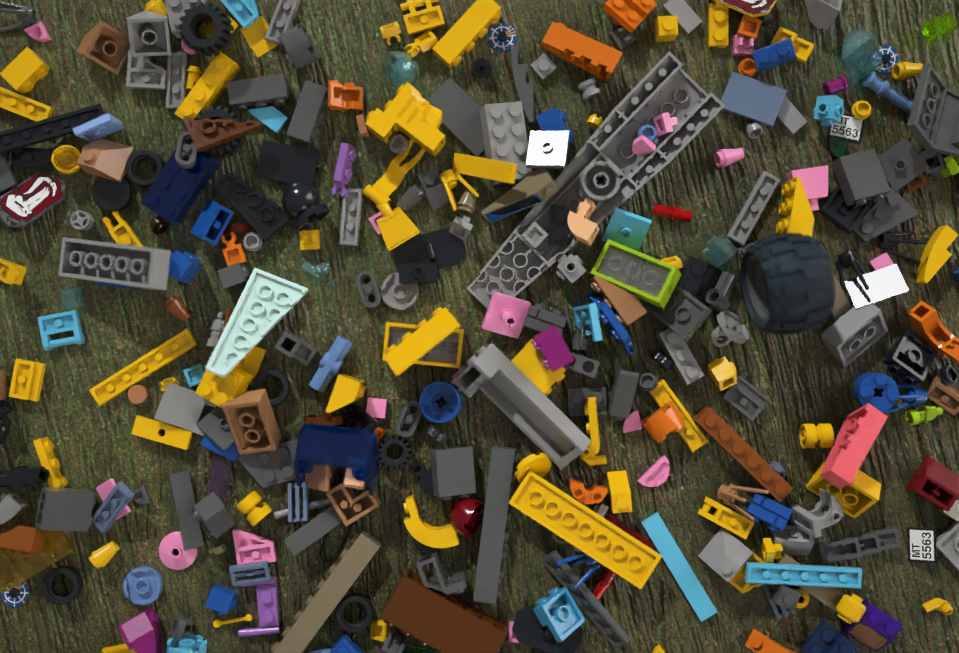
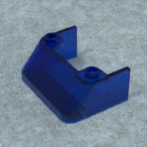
[294,423,380,496]

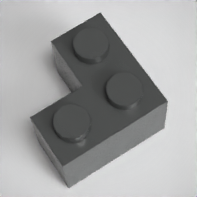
[191,492,235,540]

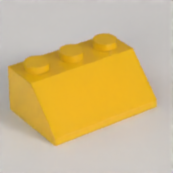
[806,457,881,519]

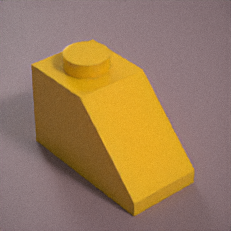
[607,470,632,513]

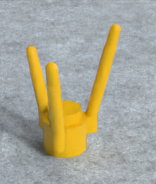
[439,169,479,211]

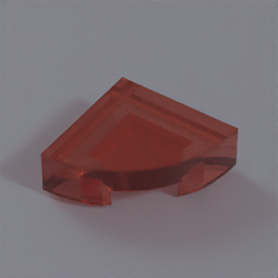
[224,223,251,233]

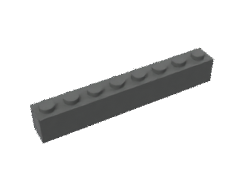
[473,445,518,604]

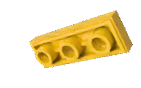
[131,415,193,450]

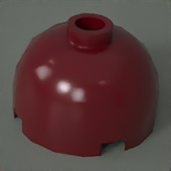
[449,498,484,538]

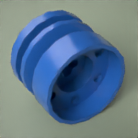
[419,382,463,423]

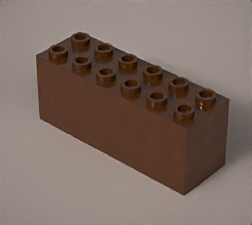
[381,568,508,653]

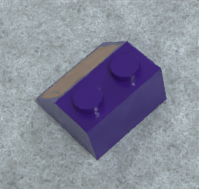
[842,599,903,652]

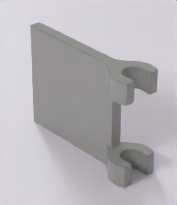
[154,382,216,436]

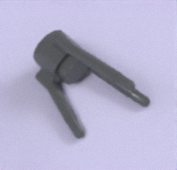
[0,1,37,33]
[564,305,591,350]

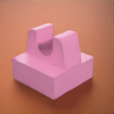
[733,34,754,56]
[653,112,679,137]

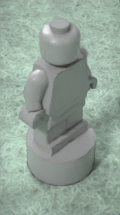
[206,312,225,348]

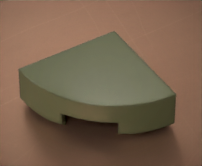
[207,542,228,557]

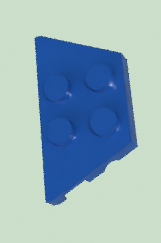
[587,292,635,356]

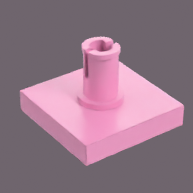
[481,291,531,339]

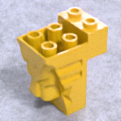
[365,82,446,158]

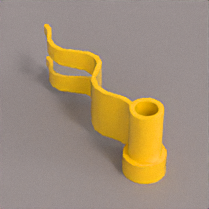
[362,139,426,207]

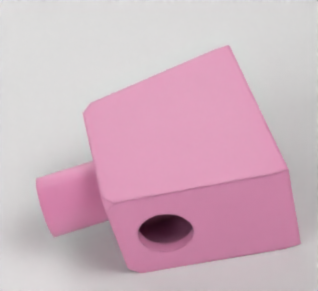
[786,165,828,212]

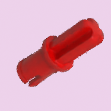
[653,204,692,223]
[591,568,618,600]

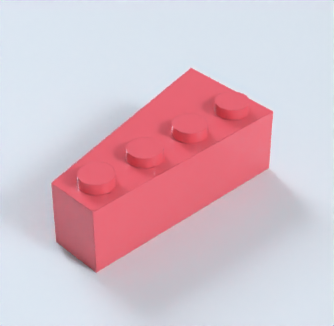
[820,403,888,489]

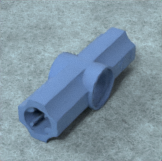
[309,335,353,393]

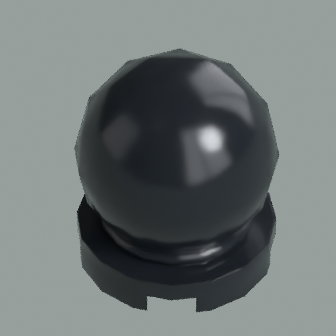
[281,182,330,232]

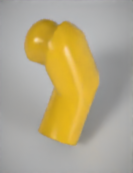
[580,448,607,466]
[921,598,953,615]

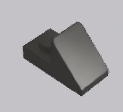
[418,168,450,211]

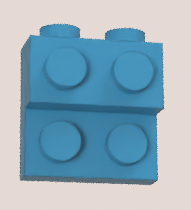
[533,587,586,642]

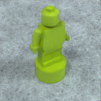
[905,406,943,426]

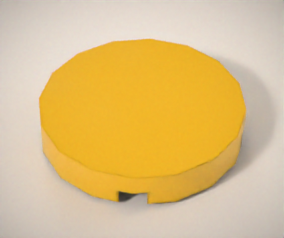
[514,453,552,483]

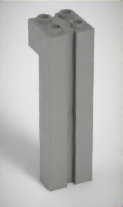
[453,343,591,469]

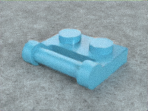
[37,310,85,351]

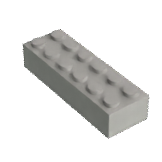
[58,237,171,290]

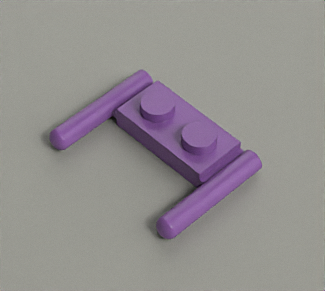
[235,576,281,637]

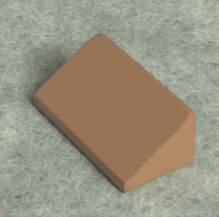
[925,376,959,416]

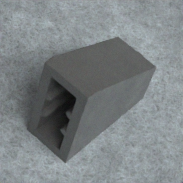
[607,369,639,421]

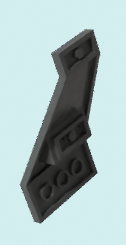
[907,64,959,158]

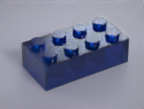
[140,142,221,227]

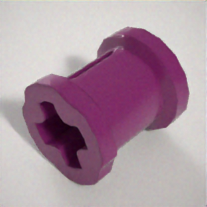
[822,75,849,96]

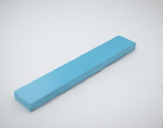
[641,512,717,622]
[744,562,862,589]

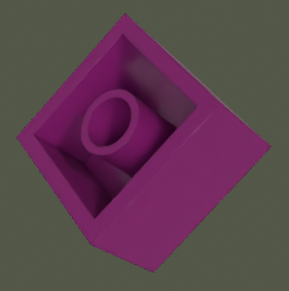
[531,325,574,372]

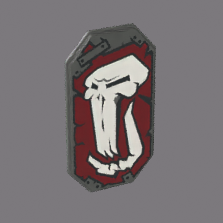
[0,171,67,228]

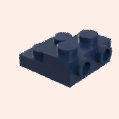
[799,619,858,653]

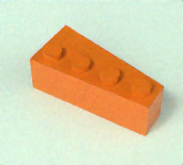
[541,22,623,82]

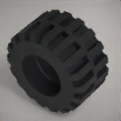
[179,2,234,56]
[196,105,246,158]

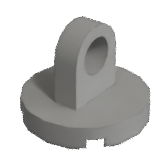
[711,310,750,347]

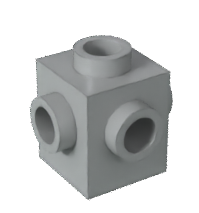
[556,254,587,284]

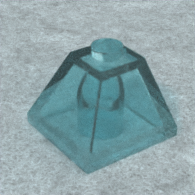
[841,27,883,87]

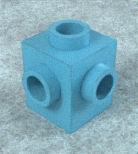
[813,95,844,126]

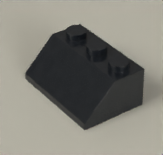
[677,256,722,307]

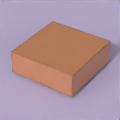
[356,114,369,138]

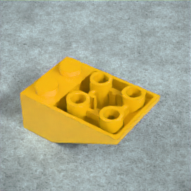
[776,176,814,237]

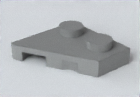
[126,50,167,90]

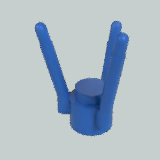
[882,383,927,414]
[556,552,600,589]

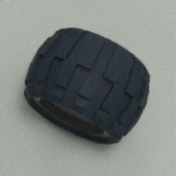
[740,233,835,335]

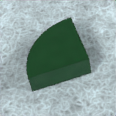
[827,135,848,159]

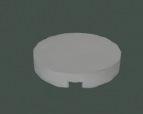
[381,273,419,310]

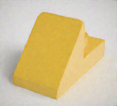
[0,258,27,285]

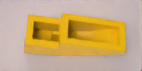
[916,225,958,285]

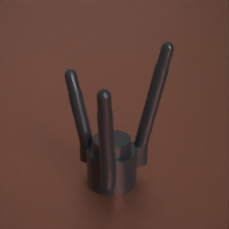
[879,231,927,264]
[835,250,870,290]

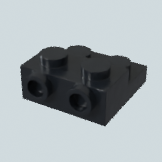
[883,330,938,385]

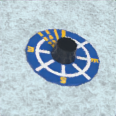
[488,23,516,51]
[871,45,899,73]
[1,578,29,607]

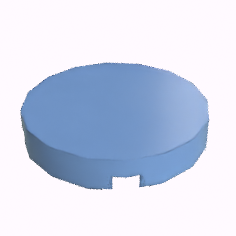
[123,566,163,606]

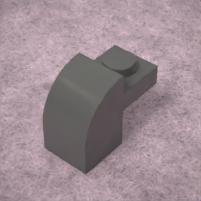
[274,330,318,365]

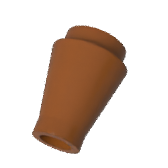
[163,295,191,323]

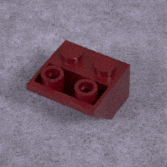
[906,456,959,512]

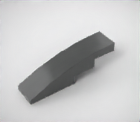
[510,45,533,126]
[818,527,902,563]

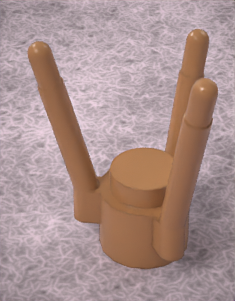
[717,484,769,521]

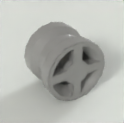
[577,78,601,101]
[70,211,95,231]

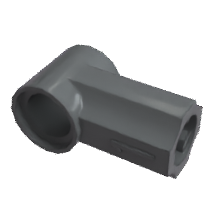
[705,271,738,312]

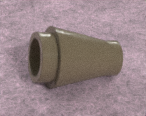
[457,185,478,215]

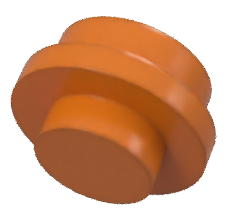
[738,58,757,77]

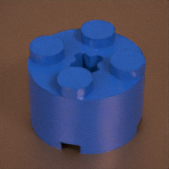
[853,372,900,412]

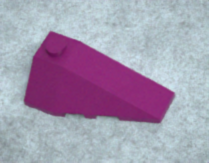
[118,607,163,653]

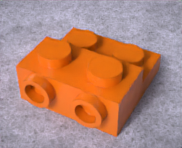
[602,0,657,33]

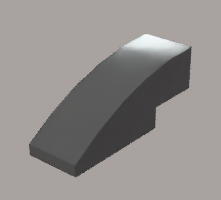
[283,505,343,556]

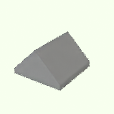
[127,10,171,57]

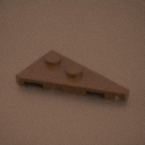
[183,117,263,153]

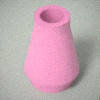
[714,148,744,168]

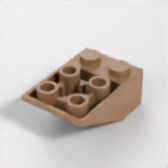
[590,276,647,326]

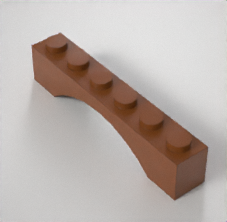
[692,406,794,502]
[0,525,47,556]

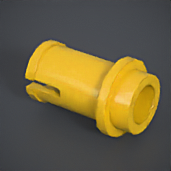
[186,66,202,90]

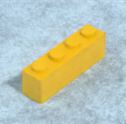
[432,0,501,69]
[175,51,240,121]

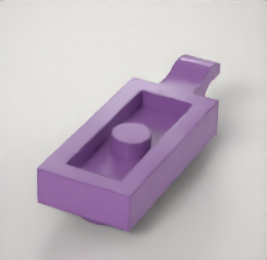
[332,143,356,198]

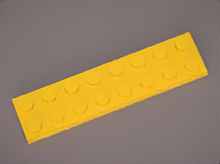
[509,470,662,589]

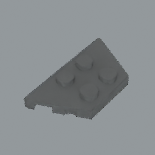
[238,436,309,488]

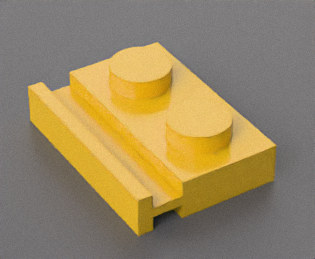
[9,359,46,402]

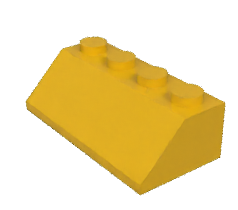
[384,307,460,376]

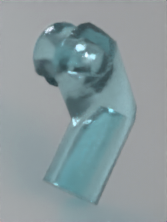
[301,261,331,277]

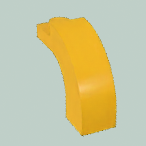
[403,495,459,548]

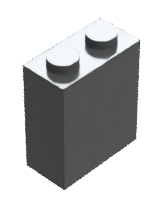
[832,148,890,207]
[430,445,476,500]
[35,487,96,531]

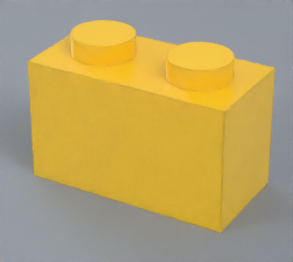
[0,47,50,94]

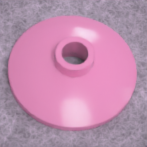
[159,531,197,570]

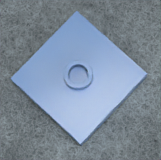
[73,113,124,143]

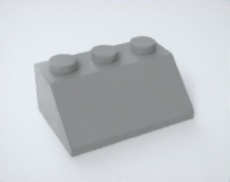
[821,303,888,368]

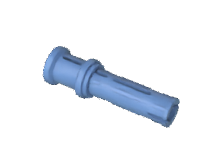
[862,71,913,115]

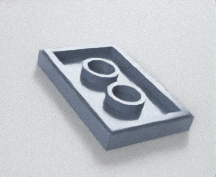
[721,72,788,127]

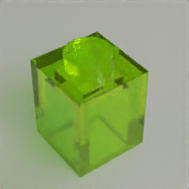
[922,11,958,42]

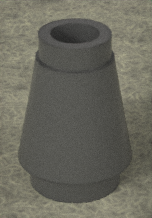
[397,184,426,212]

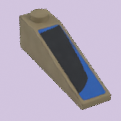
[481,168,560,223]

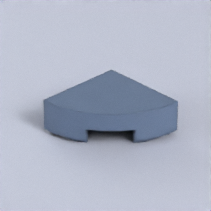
[769,461,788,478]

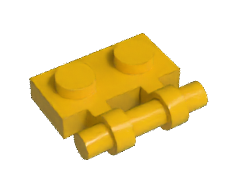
[400,0,445,36]

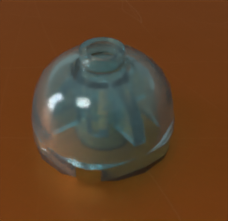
[384,51,418,91]

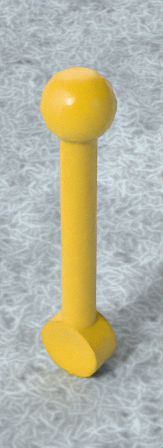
[213,614,253,628]

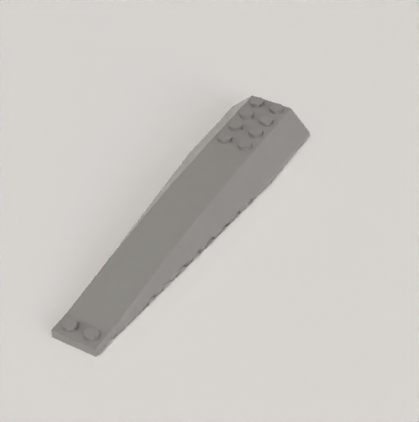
[466,51,725,309]

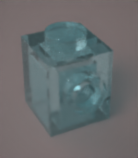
[702,233,738,268]

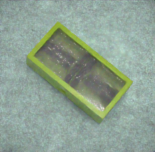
[591,239,681,309]

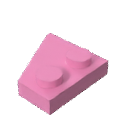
[232,529,277,565]

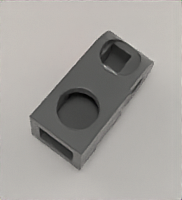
[563,353,600,379]

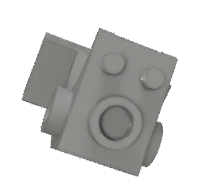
[789,488,844,538]

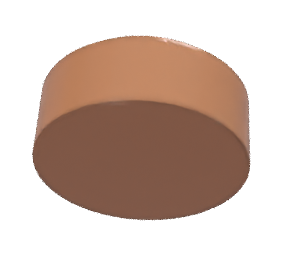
[128,385,149,404]

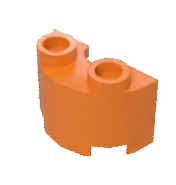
[328,80,363,111]
[640,401,685,443]
[568,478,608,504]

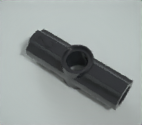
[0,465,50,489]

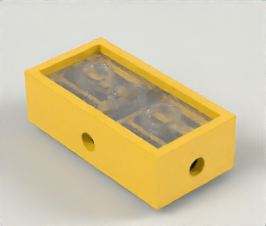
[382,322,464,368]

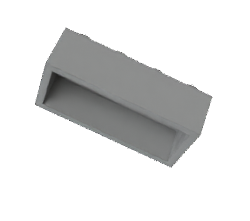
[479,101,532,186]

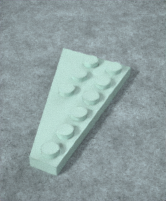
[205,268,308,378]

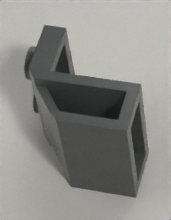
[416,550,467,595]

